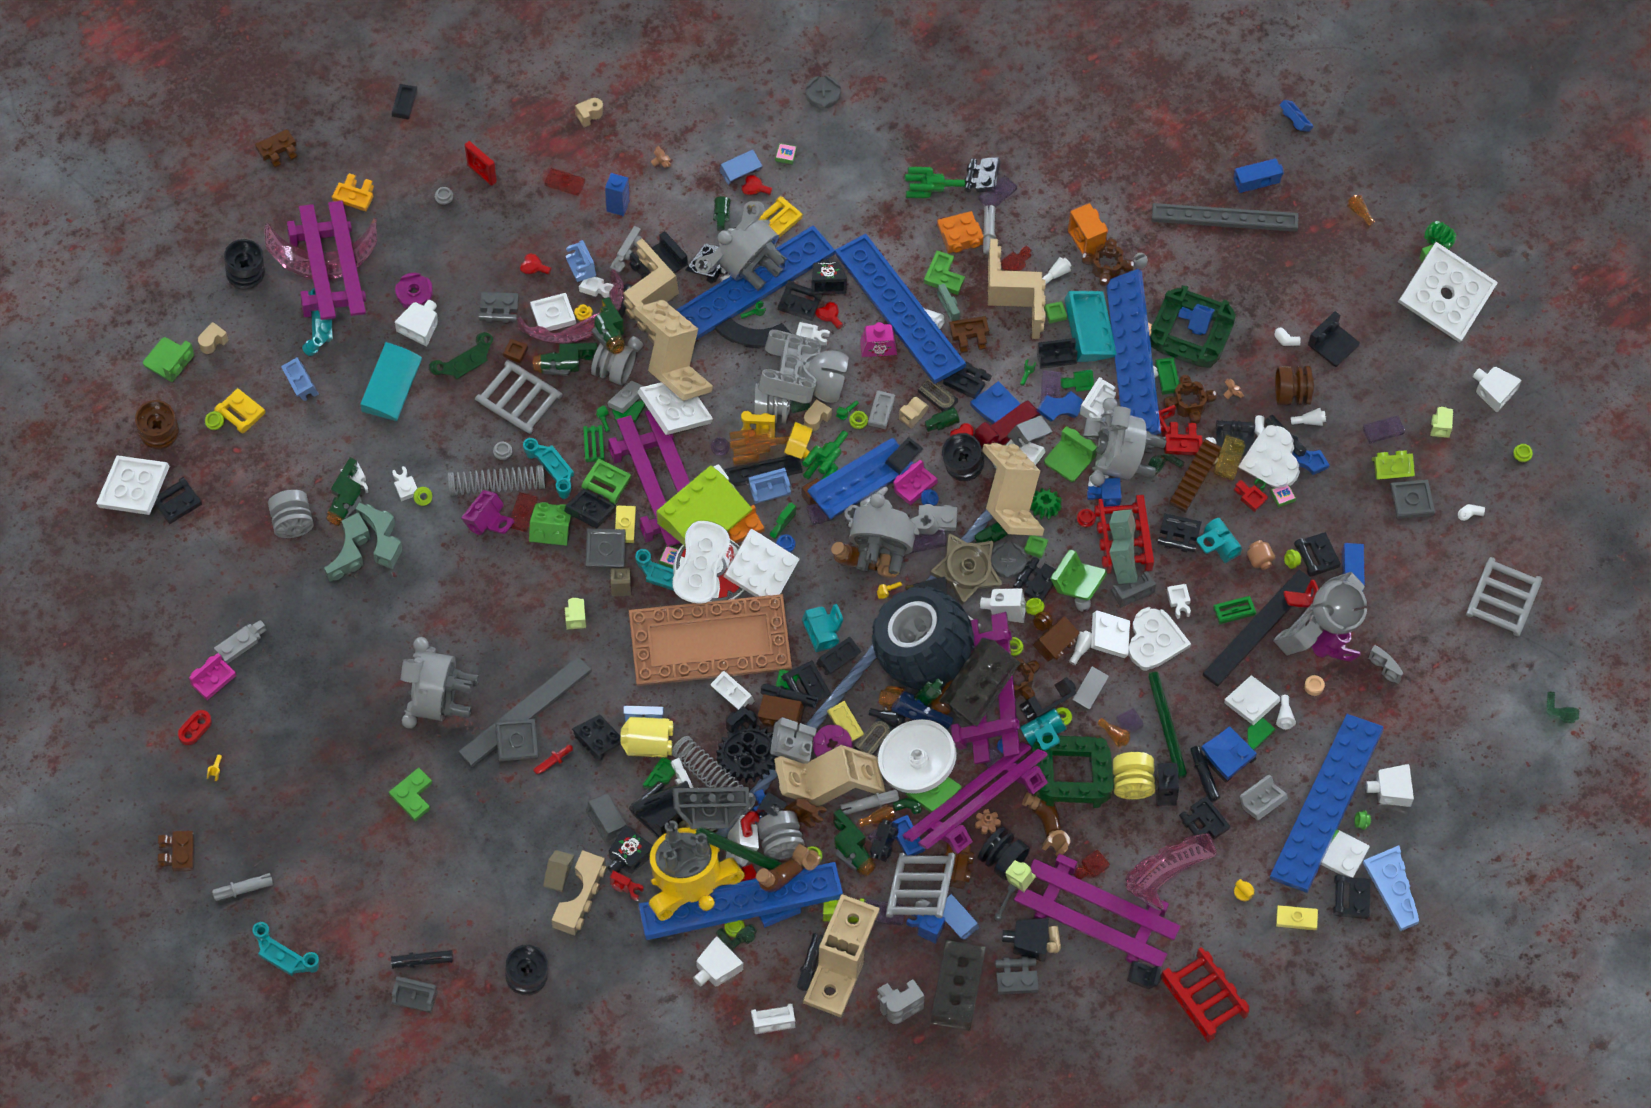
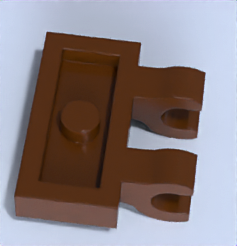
[255,129,297,167]
[949,316,989,353]
[782,798,827,828]
[158,831,194,871]

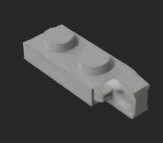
[610,226,642,275]
[214,620,266,664]

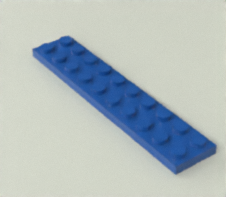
[676,225,835,340]
[835,234,966,384]
[1107,269,1161,435]
[1270,714,1384,893]
[639,862,843,940]

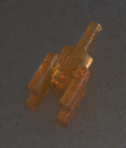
[729,429,790,465]

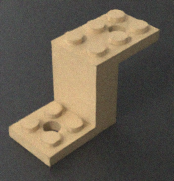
[624,239,679,344]
[988,239,1045,339]
[633,300,713,401]
[982,443,1044,536]
[774,745,885,806]
[803,894,880,1017]

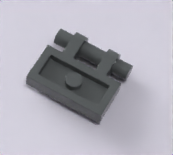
[479,292,519,323]
[995,956,1039,995]

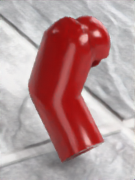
[740,811,760,837]

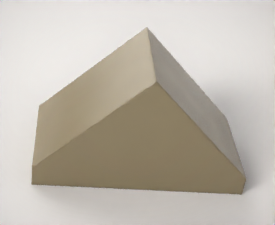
[611,568,631,596]
[543,850,575,892]

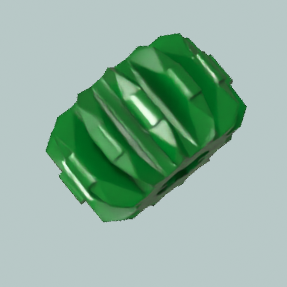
[1424,221,1457,250]
[1030,487,1062,520]

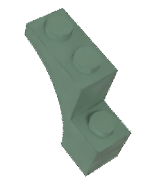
[356,503,402,569]
[1109,509,1138,584]
[324,513,370,582]

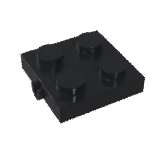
[564,489,616,529]

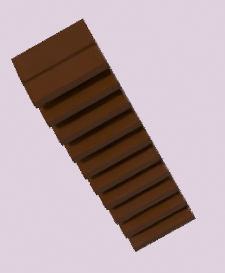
[1169,439,1222,513]

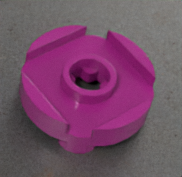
[395,273,433,309]
[813,725,853,757]

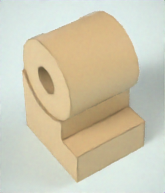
[575,98,603,127]
[198,322,229,354]
[899,397,929,429]
[804,399,832,432]

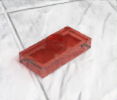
[545,168,585,196]
[510,492,538,532]

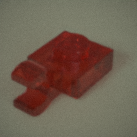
[1000,245,1032,271]
[1074,849,1110,880]

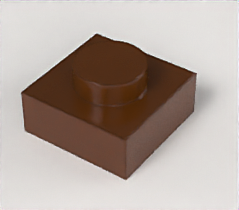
[503,339,528,363]

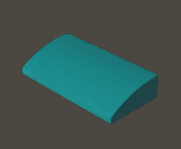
[1064,291,1117,362]
[360,342,422,421]

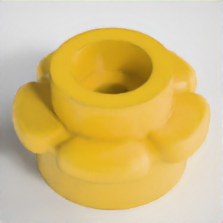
[574,304,593,322]

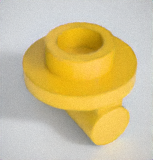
[1234,879,1255,901]

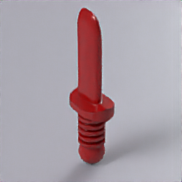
[533,744,573,774]

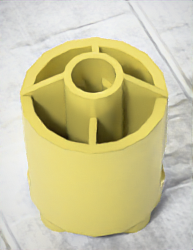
[621,717,673,758]

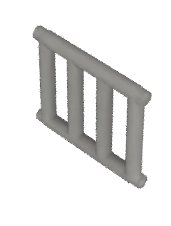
[475,360,563,434]
[1466,557,1542,636]
[886,853,955,918]

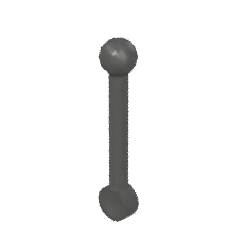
[994,884,1016,921]

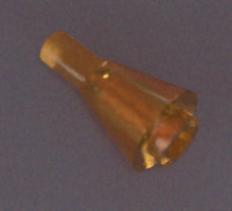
[1347,195,1375,226]
[1098,718,1130,747]
[859,804,896,827]

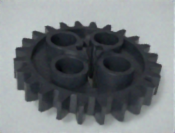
[716,724,778,783]

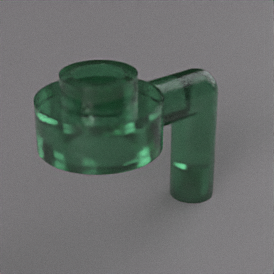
[1148,453,1185,475]
[1547,691,1580,723]
[716,925,757,950]

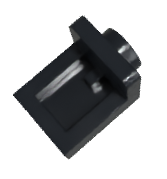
[726,706,757,733]
[1127,961,1162,989]

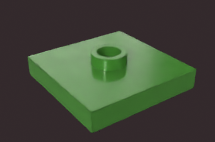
[906,777,961,813]

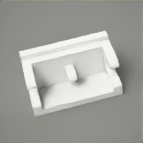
[1080,377,1116,418]
[711,671,755,710]
[751,1004,795,1034]

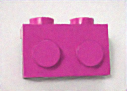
[893,460,938,505]
[189,653,236,700]

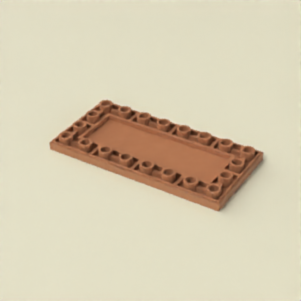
[629,594,792,686]

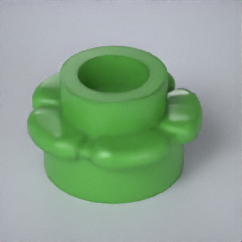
[1354,810,1371,830]

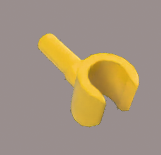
[877,582,902,599]
[207,755,222,781]

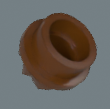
[1033,611,1053,631]

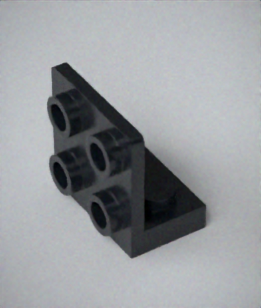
[1308,311,1360,367]

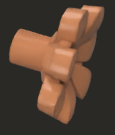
[651,146,671,168]
[1223,379,1244,399]
[975,809,1001,834]

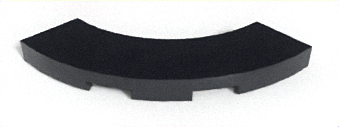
[715,318,792,349]

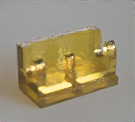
[1214,435,1246,481]

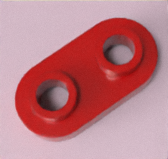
[178,710,212,745]

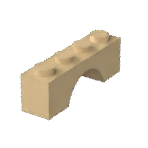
[552,850,607,935]

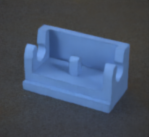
[720,149,762,184]
[566,240,596,282]
[281,357,319,401]
[749,468,791,504]
[943,894,980,940]

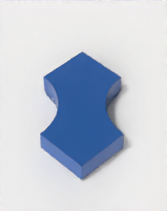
[1036,391,1084,422]
[1292,450,1330,475]

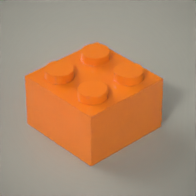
[1068,203,1108,255]

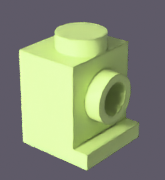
[1430,407,1453,438]
[565,598,586,629]
[1005,860,1036,892]

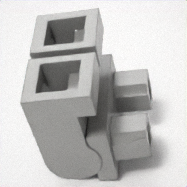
[770,717,816,764]
[877,979,924,1024]

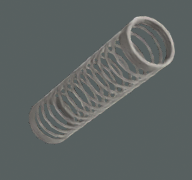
[448,465,545,496]
[672,736,756,815]

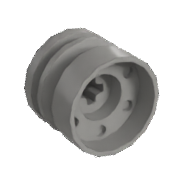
[591,343,636,386]
[755,383,790,424]
[268,490,314,538]
[756,811,805,860]

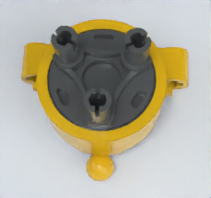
[649,821,745,921]

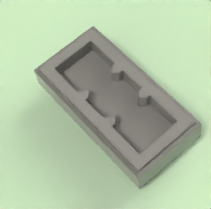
[608,381,645,413]
[868,390,895,429]

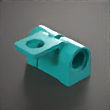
[1196,518,1242,563]
[802,604,843,652]
[1020,708,1067,751]

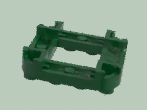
[1150,285,1236,368]
[1031,735,1113,808]

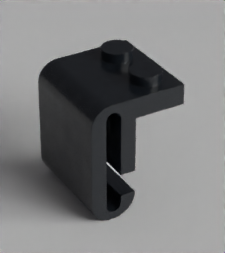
[629,781,683,839]

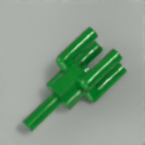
[904,167,965,198]
[802,430,848,481]

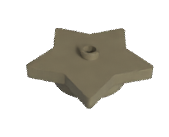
[930,534,1002,605]

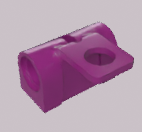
[461,490,514,535]
[1312,629,1361,662]

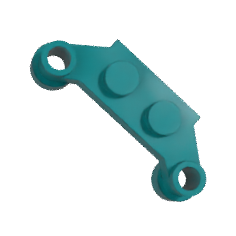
[302,288,332,356]
[523,438,574,499]
[635,549,674,591]
[253,922,320,976]

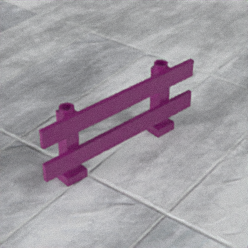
[287,200,366,320]
[608,410,690,547]
[951,612,1020,765]
[902,742,1048,854]
[1014,853,1181,967]

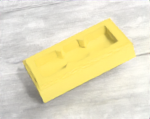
[615,506,636,543]
[827,701,864,741]
[1276,905,1318,930]

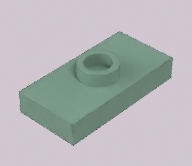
[937,284,960,321]

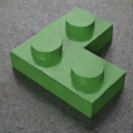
[924,251,965,295]
[389,768,432,822]

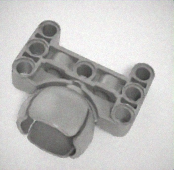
[758,330,849,403]
[1273,572,1367,655]

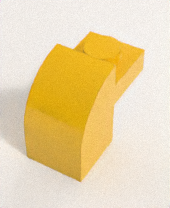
[784,422,813,459]

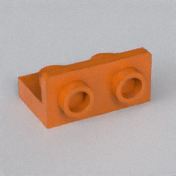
[727,505,764,543]

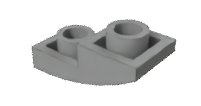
[1368,645,1403,684]
[1073,666,1109,710]

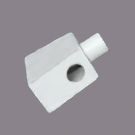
[395,300,438,346]
[1473,367,1521,412]
[980,589,1026,623]
[1366,764,1414,807]
[726,815,759,867]
[693,937,743,986]

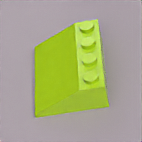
[656,465,752,547]

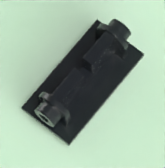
[870,819,899,862]

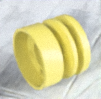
[1113,752,1155,799]

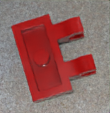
[1164,422,1203,455]

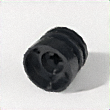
[224,239,264,289]
[942,433,984,481]
[978,826,1030,880]
[506,945,548,995]

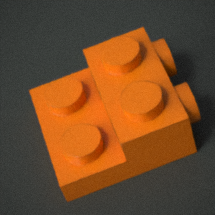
[937,211,984,253]

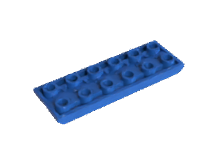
[807,438,914,520]

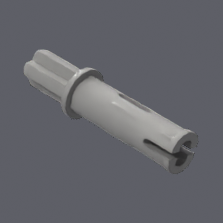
[983,205,996,256]
[840,789,899,815]
[212,873,273,901]

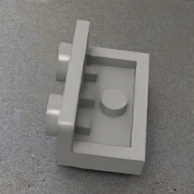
[918,504,957,531]
[1240,775,1288,820]

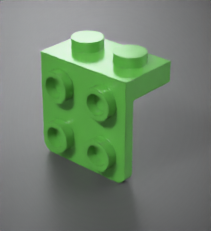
[143,337,194,382]
[1044,426,1097,482]
[529,502,572,546]
[1050,550,1107,600]

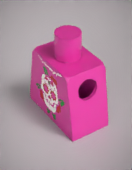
[860,322,897,357]

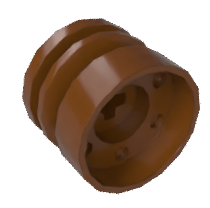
[1275,366,1314,405]
[135,400,179,449]

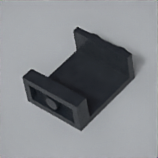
[629,231,688,279]
[1019,677,1077,722]

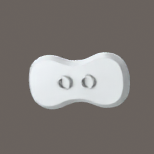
[673,521,730,603]

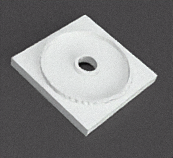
[1398,242,1498,343]

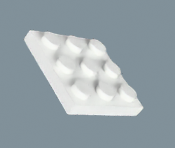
[637,382,713,435]
[96,456,170,515]
[723,529,799,597]

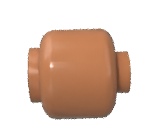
[1247,540,1275,570]

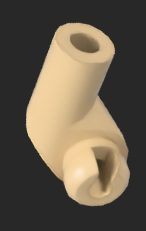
[1047,926,1061,953]

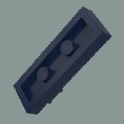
[891,691,953,730]

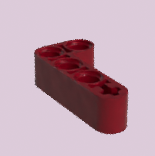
[974,400,1041,456]

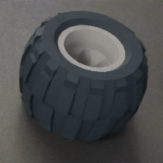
[872,586,974,690]

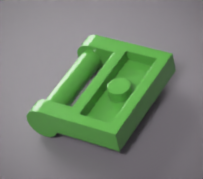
[581,458,632,504]

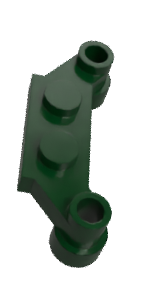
[428,332,493,379]

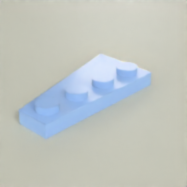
[1363,846,1419,931]

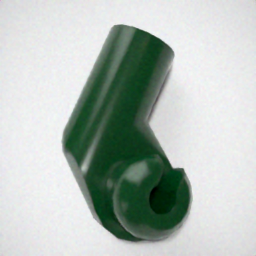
[892,798,922,814]

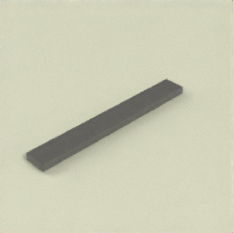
[1152,203,1298,232]
[459,656,591,767]

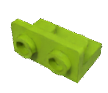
[1372,450,1415,480]

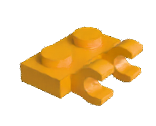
[332,173,374,212]

